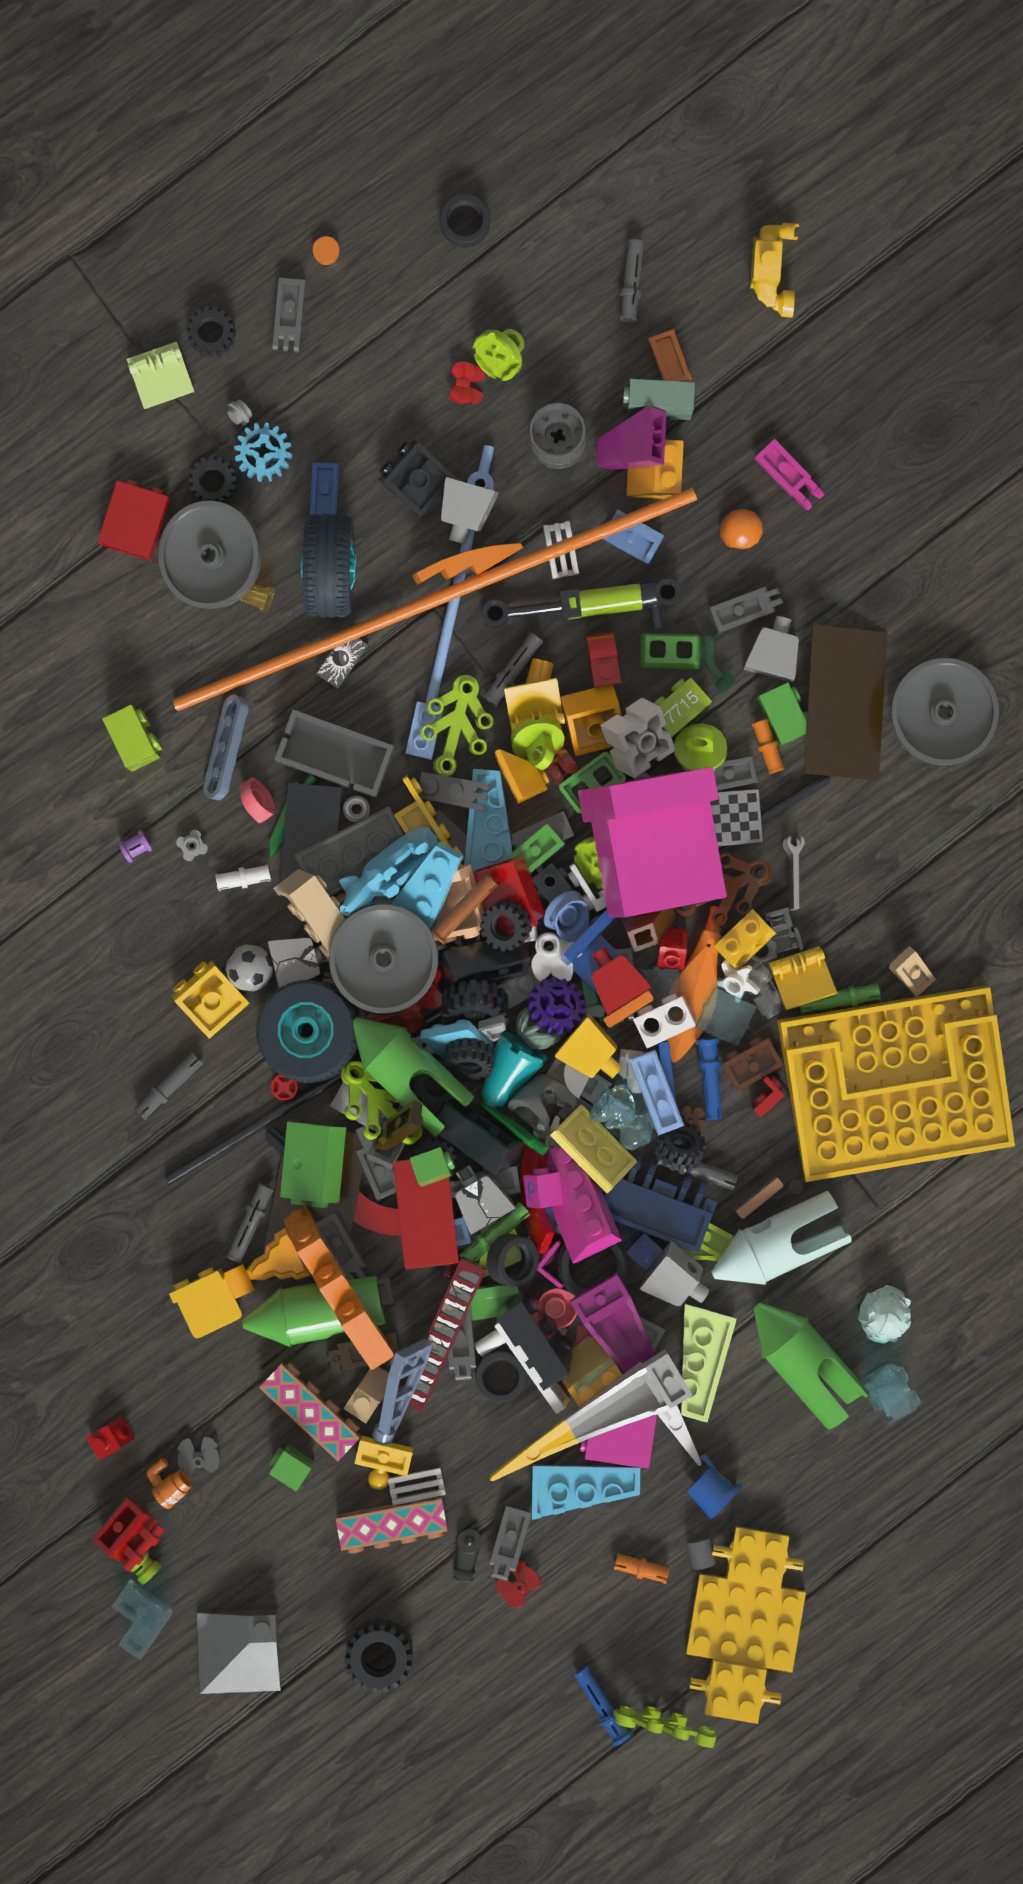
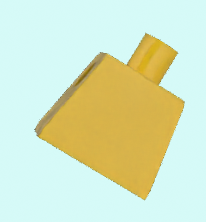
[555,1014,622,1078]

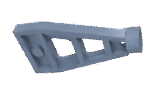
[372,1339,433,1444]

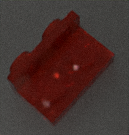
[365,1002,427,1033]

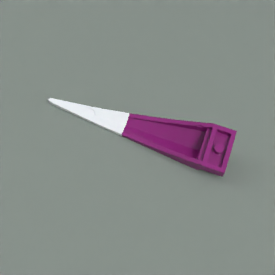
[570,1273,701,1466]

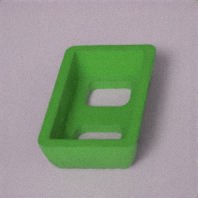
[640,633,701,670]
[559,752,626,814]

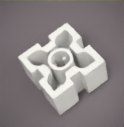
[600,698,675,778]

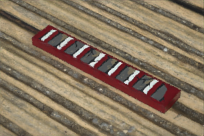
[409,1257,487,1412]

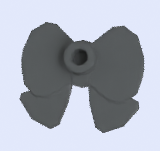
[177,1436,220,1474]

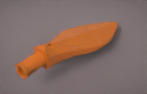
[667,906,725,1063]

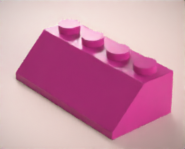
[545,1145,622,1263]

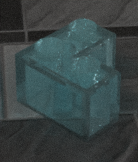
[112,1579,175,1660]

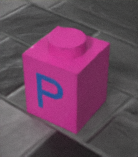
[523,1167,564,1208]

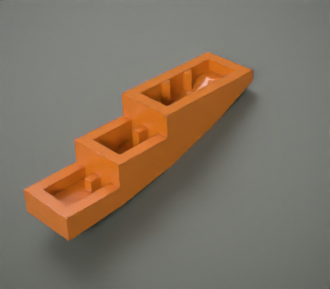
[412,543,523,585]

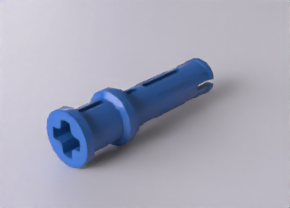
[696,1038,723,1120]
[574,1665,634,1746]

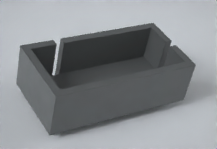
[275,710,395,798]

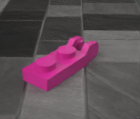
[755,439,824,510]

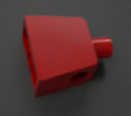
[591,947,652,1015]

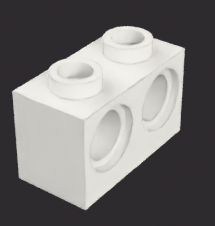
[633,993,697,1048]

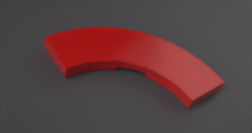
[520,1144,555,1253]
[335,1190,401,1235]

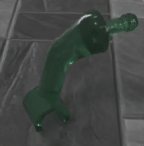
[701,631,735,693]

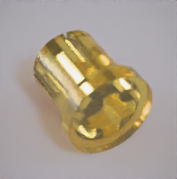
[241,583,275,612]

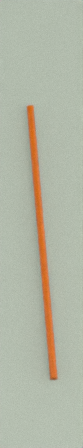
[172,488,697,711]

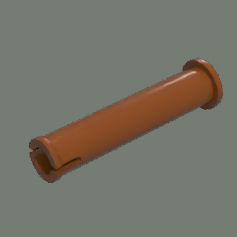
[429,873,499,944]

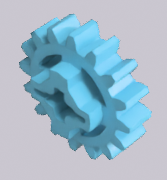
[234,423,293,482]

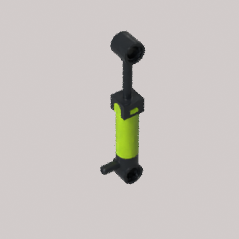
[482,578,681,630]

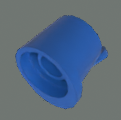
[687,1454,743,1519]

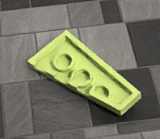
[681,1303,737,1422]

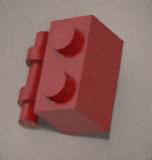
[92,1498,165,1572]

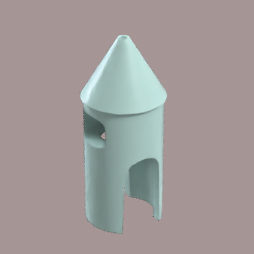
[711,1191,851,1285]

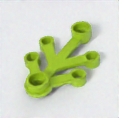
[419,675,493,776]
[341,1061,422,1144]
[613,1706,717,1748]

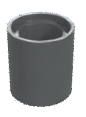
[686,1536,716,1570]

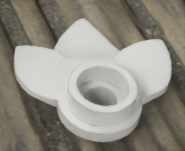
[531,933,582,981]

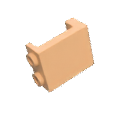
[433,864,485,943]

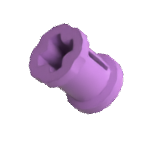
[118,829,153,863]

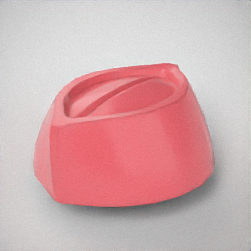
[240,777,276,823]
[538,1288,577,1329]

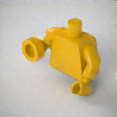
[750,223,799,317]

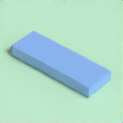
[629,1050,684,1135]

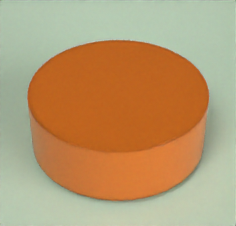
[313,236,340,265]

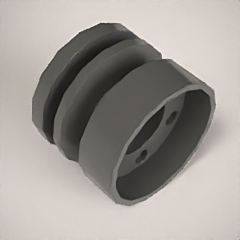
[529,403,587,469]

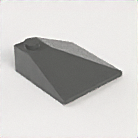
[197,1609,281,1694]

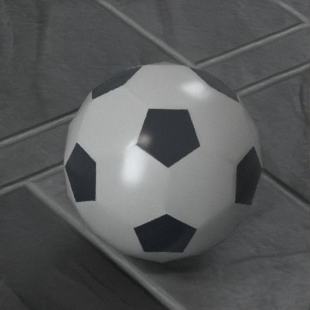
[226,944,273,992]

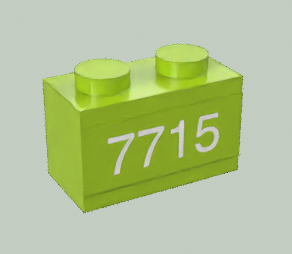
[654,678,712,738]

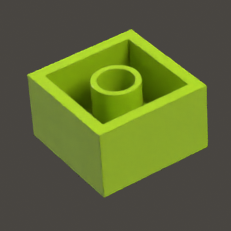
[103,705,162,772]

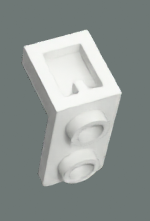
[568,864,606,913]

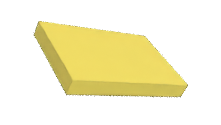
[550,1104,637,1193]

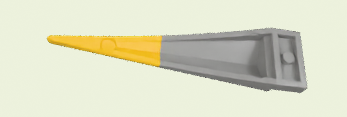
[489,1350,692,1481]

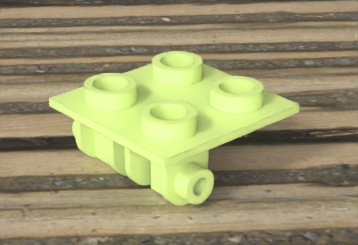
[127,342,194,409]

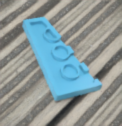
[464,769,513,871]
[391,842,463,929]
[532,1464,640,1520]

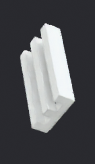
[543,521,579,579]
[388,1467,446,1506]

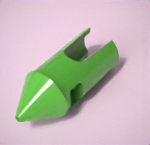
[353,1017,475,1137]
[242,1276,385,1347]
[754,1303,870,1430]

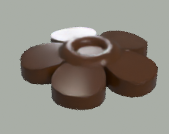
[681,1105,706,1131]

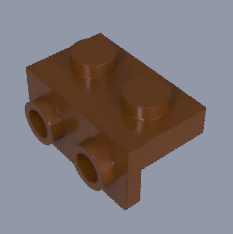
[722,1035,784,1092]

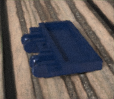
[604,1156,718,1253]

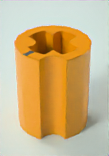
[526,658,554,684]
[223,1264,255,1299]

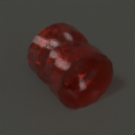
[546,748,579,785]

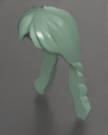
[516,974,605,1050]

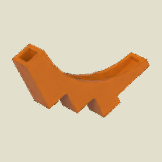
[283,1205,395,1370]

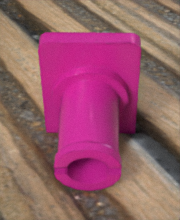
[527,1236,564,1289]

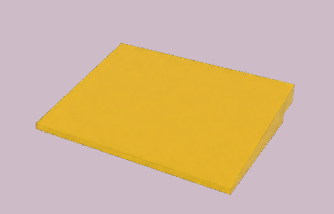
[777,985,1015,1182]

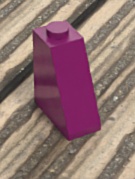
[596,407,666,470]

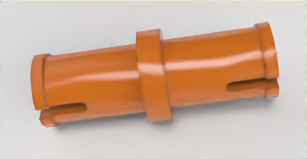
[752,719,785,774]
[614,1553,670,1584]

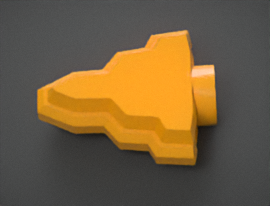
[246,1227,310,1280]

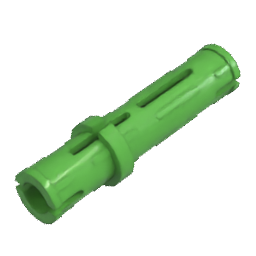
[800,983,881,1014]
[459,1201,531,1262]

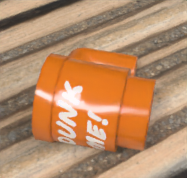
[146,1457,193,1509]

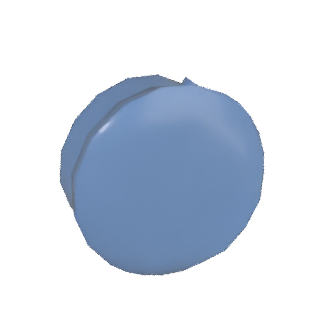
[544,891,589,942]

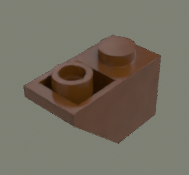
[620,908,676,952]

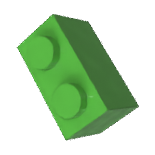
[757,683,807,747]
[410,1147,455,1187]
[269,1444,315,1492]

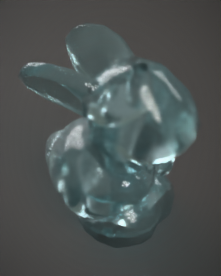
[589,1085,655,1150]

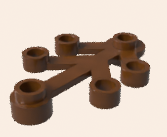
[675,852,773,928]

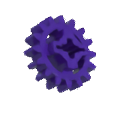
[527,977,586,1035]

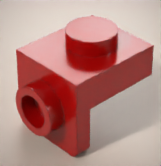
[86,1416,135,1460]

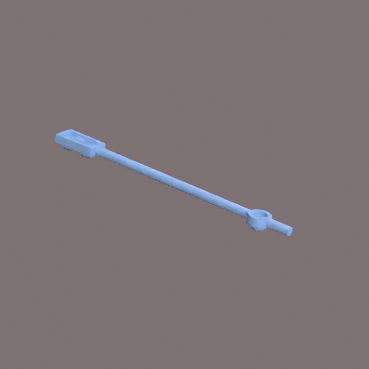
[406,445,494,760]

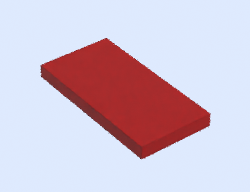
[394,1160,459,1269]

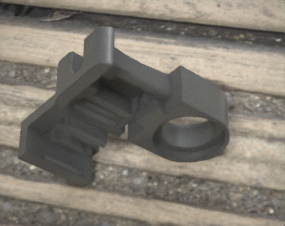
[751,907,803,962]

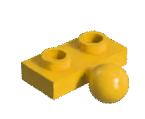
[355,1436,414,1490]

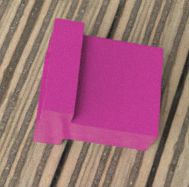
[578,767,727,917]

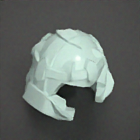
[858,1285,911,1343]

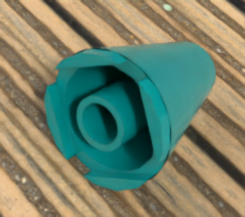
[481,1031,547,1108]

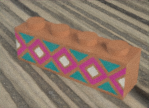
[259,1361,361,1462]
[336,1496,448,1553]

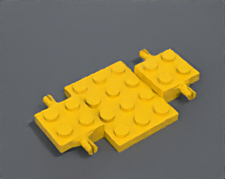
[686,1526,806,1724]

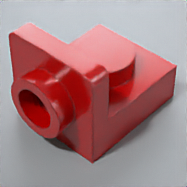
[657,928,688,970]
[752,1076,785,1117]

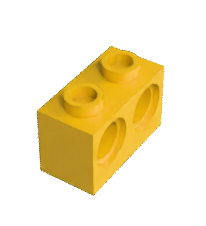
[714,909,776,970]

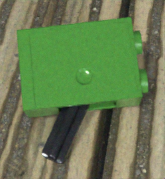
[265,1122,346,1208]

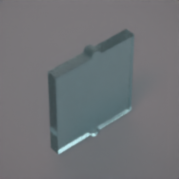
[635,967,679,1016]
[696,987,756,1046]
[563,1335,615,1395]

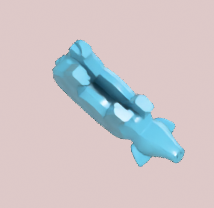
[339,826,439,916]

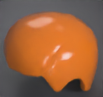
[719,509,763,549]

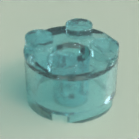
[861,1362,921,1426]

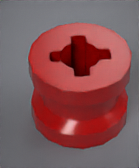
[271,1075,299,1100]

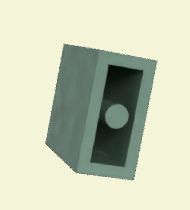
[622,379,695,420]

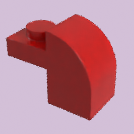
[586,632,621,688]

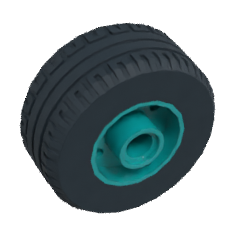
[301,514,356,617]
[256,980,358,1083]

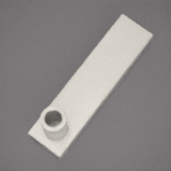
[475,1322,570,1414]

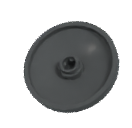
[158,501,262,609]
[891,658,999,766]
[329,904,438,1013]

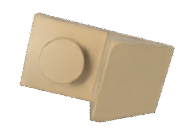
[889,946,936,997]
[344,1366,389,1423]

